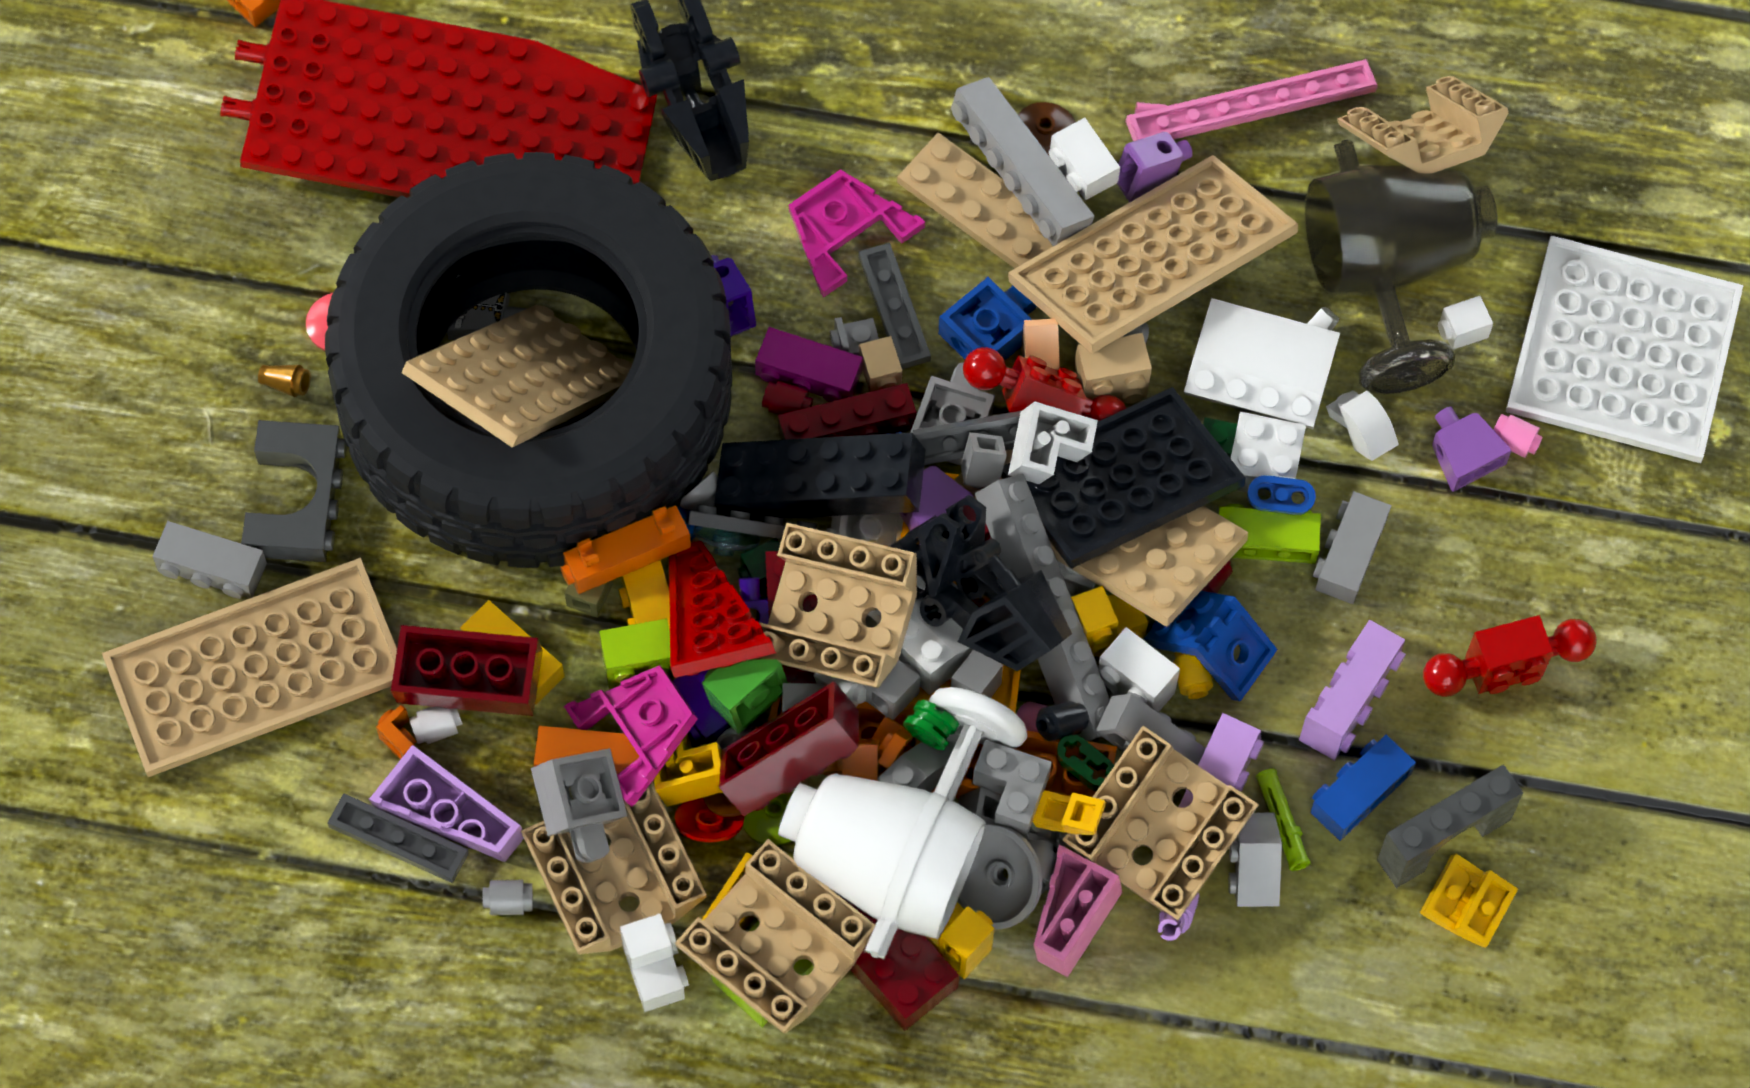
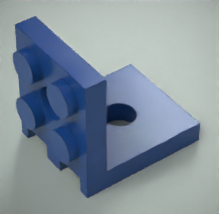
[1144,591,1278,701]

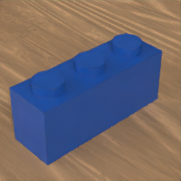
[1310,734,1416,841]

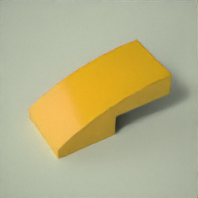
[1032,790,1106,835]

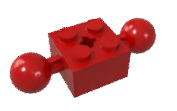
[963,347,1126,421]
[1423,615,1597,697]

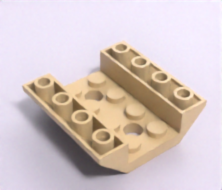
[1337,76,1509,176]
[757,523,917,688]
[1063,726,1259,921]
[521,782,707,954]
[675,839,875,1034]

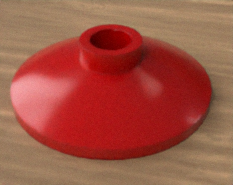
[675,798,744,842]

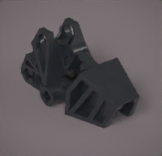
[630,0,749,181]
[889,495,1072,672]

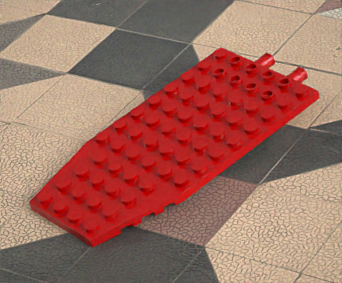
[220,0,657,198]

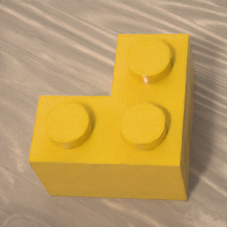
[1071,585,1148,657]
[654,733,722,807]
[925,902,995,980]

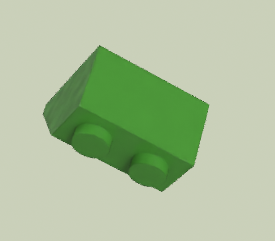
[702,659,788,734]

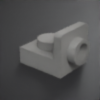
[830,317,879,356]

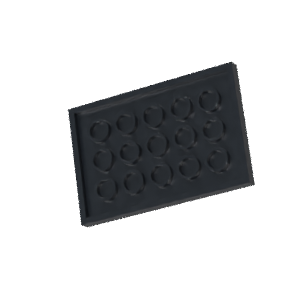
[1001,387,1246,569]

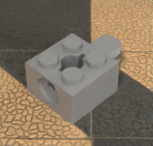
[910,362,995,466]
[531,748,627,863]

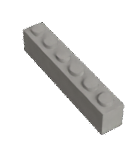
[951,77,1094,246]

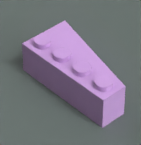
[1299,619,1406,761]
[1179,713,1264,808]
[369,745,524,862]

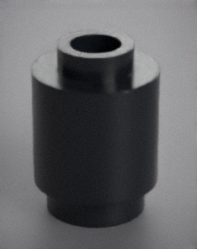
[1036,701,1089,741]

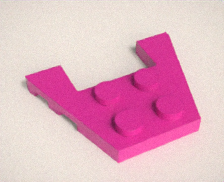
[789,169,925,297]
[564,665,698,807]

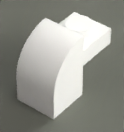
[1326,390,1399,461]

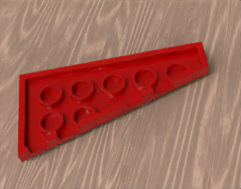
[669,541,776,678]

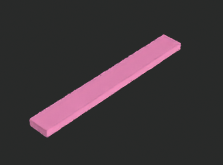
[1126,59,1378,142]

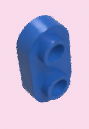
[1247,475,1316,515]

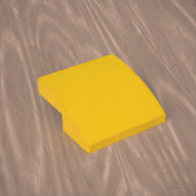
[1419,853,1518,948]

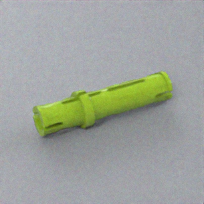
[1255,768,1311,871]

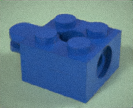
[938,277,1037,361]

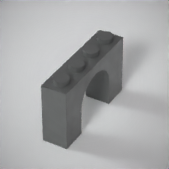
[241,420,347,562]
[1377,764,1524,888]

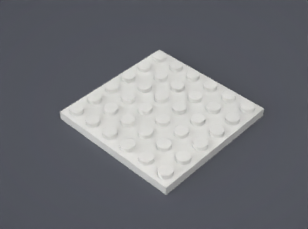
[1505,236,1743,464]

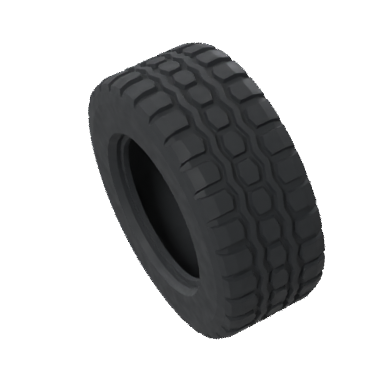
[325,152,732,568]

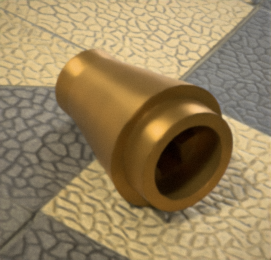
[258,365,311,397]

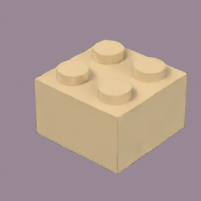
[1074,333,1152,403]

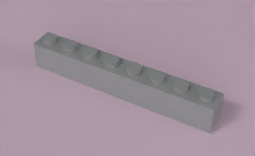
[975,474,1110,742]

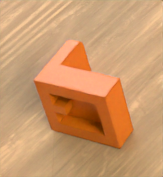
[376,705,416,760]
[871,717,914,769]

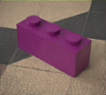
[755,327,863,402]

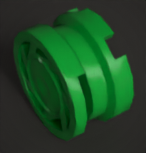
[903,699,959,751]

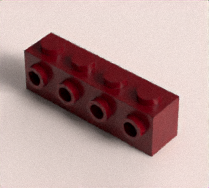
[778,383,917,440]

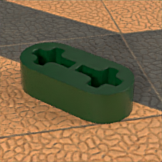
[1056,735,1114,791]

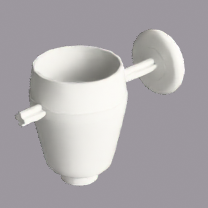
[778,687,1028,959]

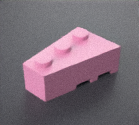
[1034,844,1122,977]

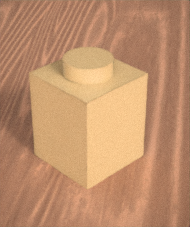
[859,336,902,392]

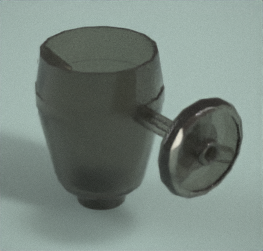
[1305,140,1498,395]

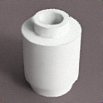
[409,707,463,745]

